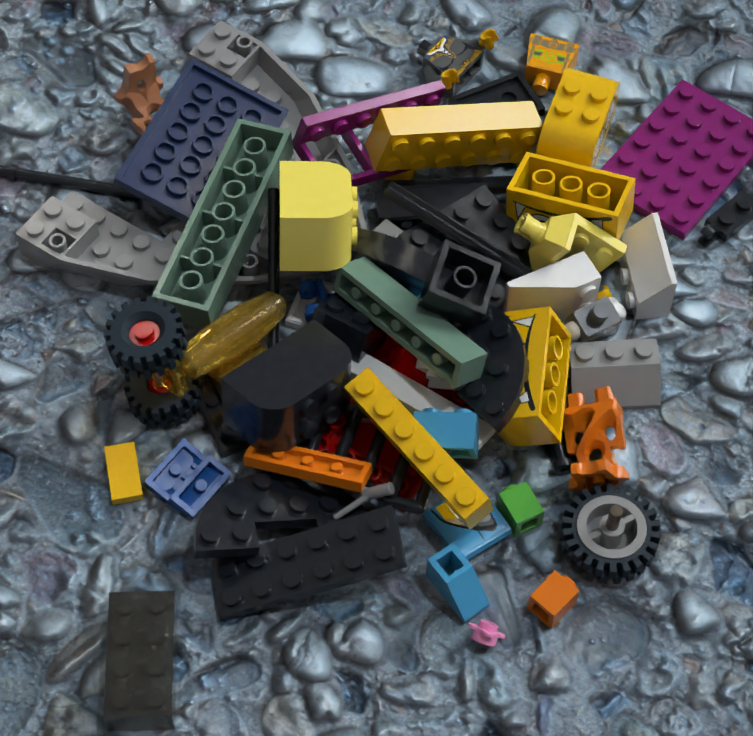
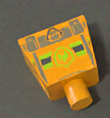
[525,33,580,96]

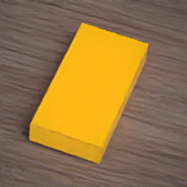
[104,442,144,505]

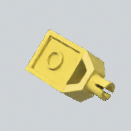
[514,212,627,273]

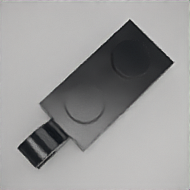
[697,190,753,248]

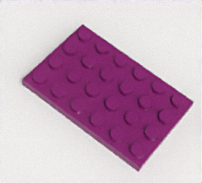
[600,79,753,241]

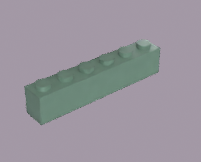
[333,257,488,389]

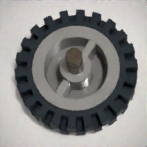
[560,483,661,584]

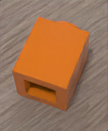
[527,570,580,629]

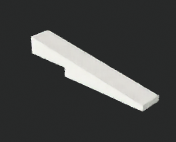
[351,354,495,451]

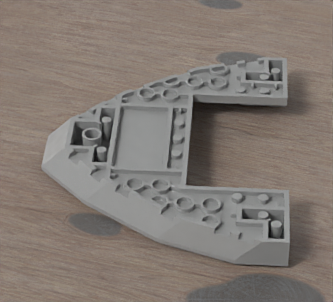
[15,20,367,287]

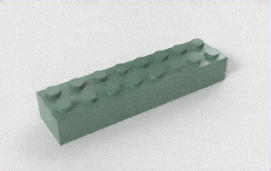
[151,118,294,332]

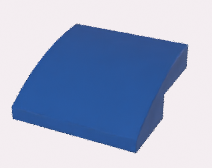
[143,438,232,519]

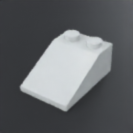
[503,251,602,320]

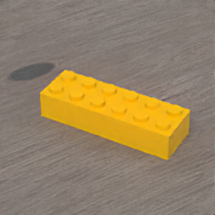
[365,101,543,172]

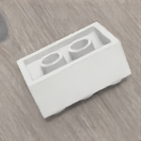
[616,212,678,320]

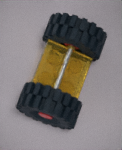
[104,296,203,429]

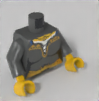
[417,29,499,97]

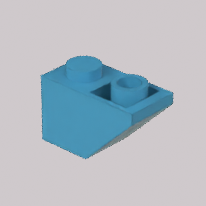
[414,408,480,459]
[426,543,490,624]

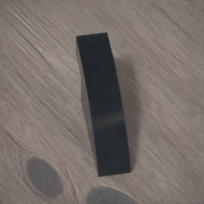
[350,228,434,293]

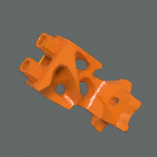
[563,386,630,492]

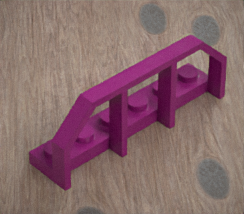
[292,80,446,186]

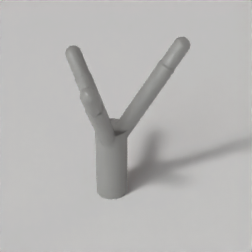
[333,482,395,520]

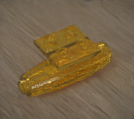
[177,291,286,382]

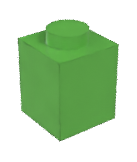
[497,481,545,538]

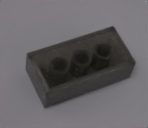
[103,590,178,732]

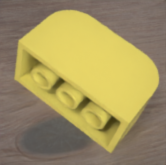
[280,161,358,271]

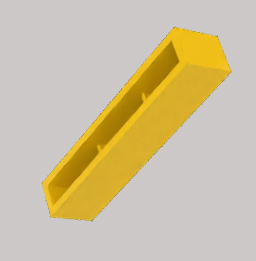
[344,367,494,530]

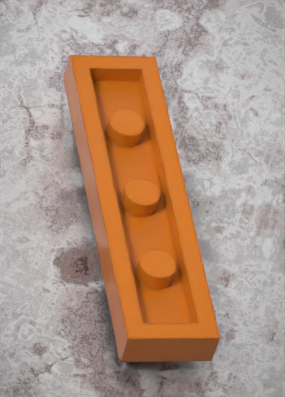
[243,444,372,493]

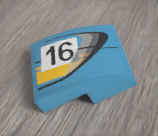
[422,501,512,560]

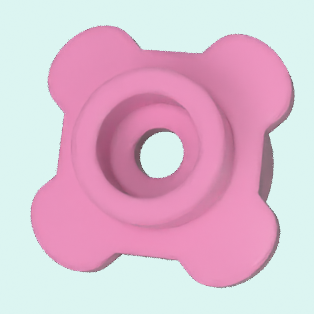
[468,619,506,646]

